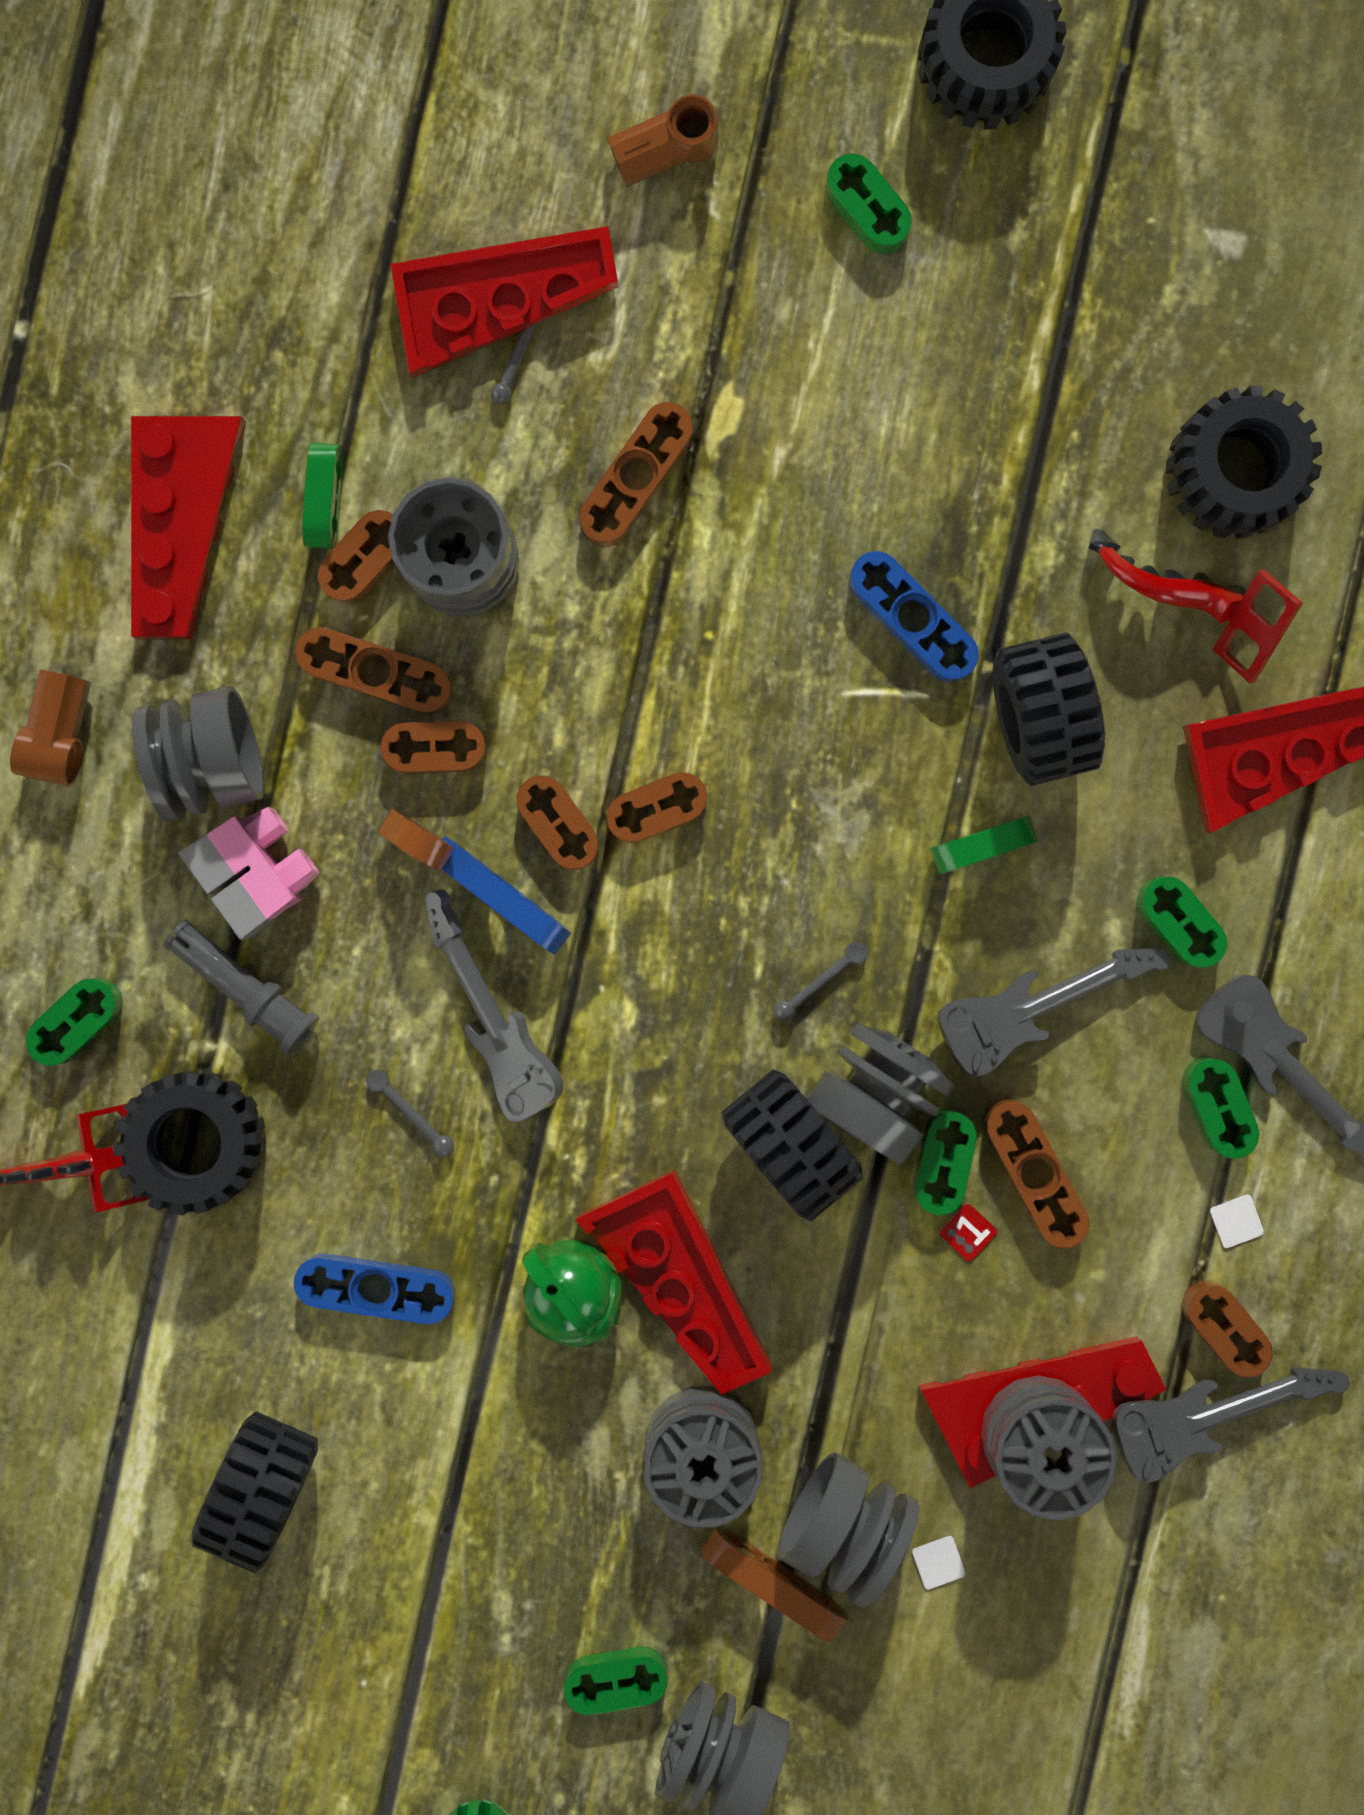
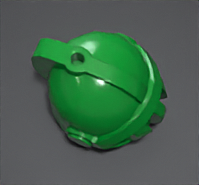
[522,1239,621,1347]

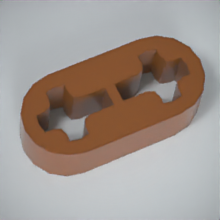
[318,510,395,604]
[380,721,488,774]
[607,772,707,843]
[517,775,599,870]
[377,808,454,872]
[1182,1280,1273,1378]

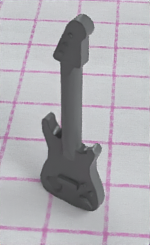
[425,889,563,1122]
[937,949,1171,1077]
[1194,974,1364,1155]
[1112,1367,1350,1483]

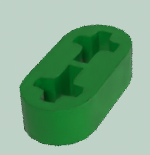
[825,153,912,254]
[302,442,343,549]
[930,815,1038,874]
[1137,876,1228,968]
[25,978,123,1066]
[1182,1057,1260,1159]
[913,1110,977,1215]
[564,1647,667,1715]

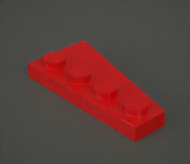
[390,226,619,379]
[131,416,246,639]
[1183,686,1364,833]
[575,1169,773,1395]
[918,1336,1167,1489]

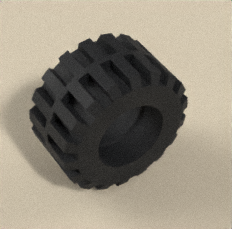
[917,0,1066,130]
[1166,386,1323,539]
[992,632,1105,786]
[721,1069,864,1222]
[113,1071,266,1215]
[192,1411,318,1573]

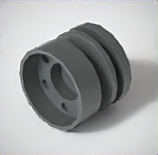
[388,477,520,617]
[132,686,265,822]
[806,1021,956,1166]
[981,1376,1117,1520]
[645,1386,762,1528]
[777,1452,920,1607]
[655,1680,790,1815]

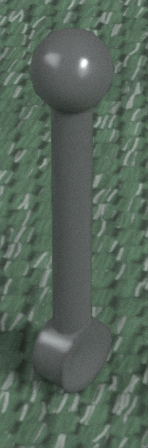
[490,324,537,405]
[773,942,867,1023]
[366,1070,455,1157]

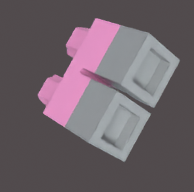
[178,807,319,940]

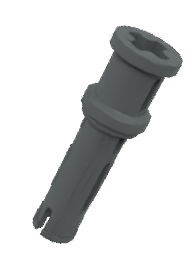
[163,919,319,1056]

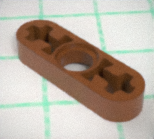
[580,402,693,547]
[296,627,453,715]
[983,1099,1089,1249]
[700,1526,849,1642]

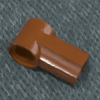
[607,94,719,187]
[10,669,91,787]

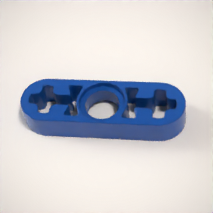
[849,551,979,682]
[442,835,571,955]
[294,1253,456,1324]

